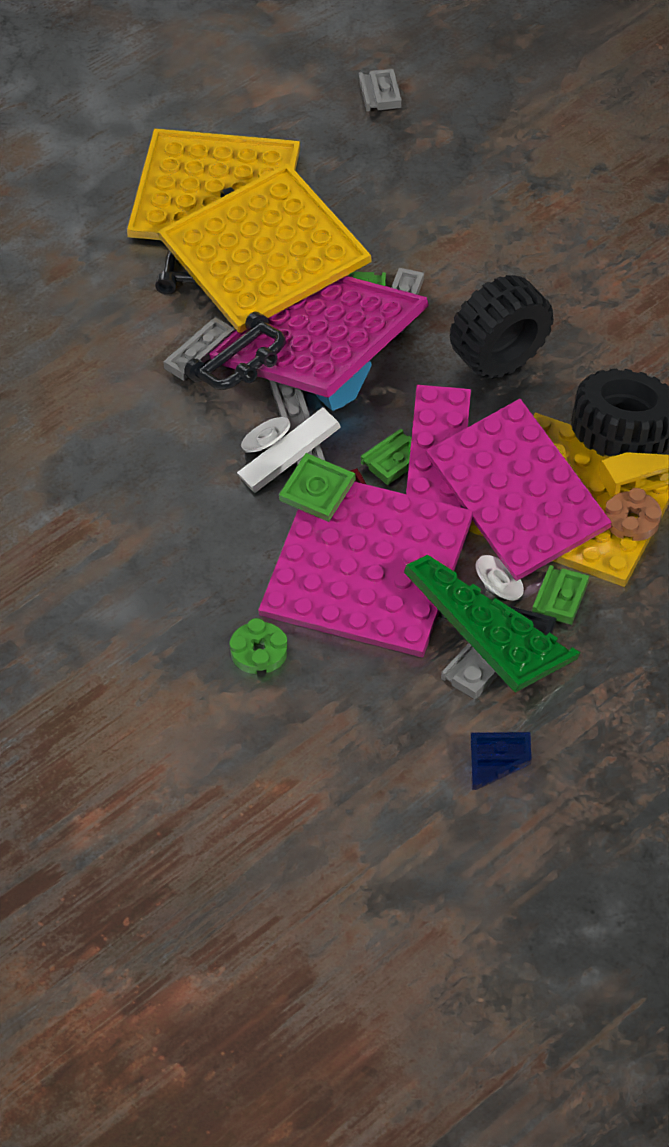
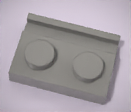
[359,69,401,111]
[441,643,498,700]

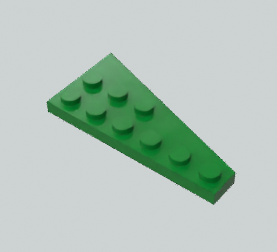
[404,555,581,693]

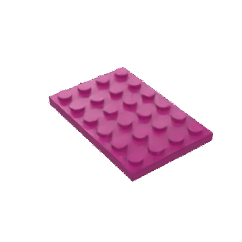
[426,399,612,581]

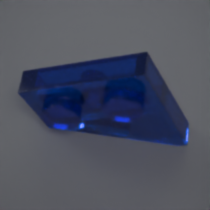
[470,732,532,790]

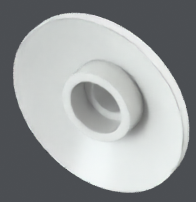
[241,417,291,453]
[476,555,524,601]

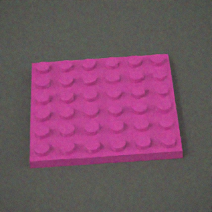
[209,276,429,398]
[258,482,473,658]

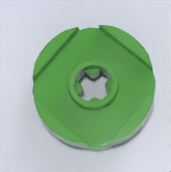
[229,618,288,674]

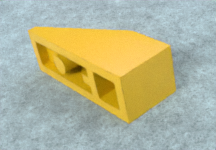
[600,452,669,498]

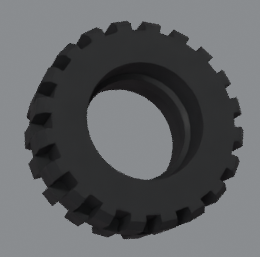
[450,275,554,378]
[571,368,669,456]

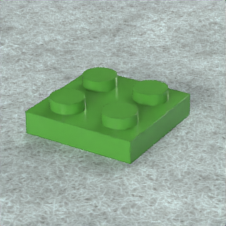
[279,453,356,522]

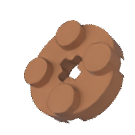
[605,488,662,541]

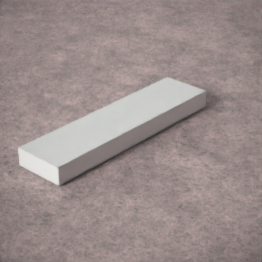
[237,407,341,493]

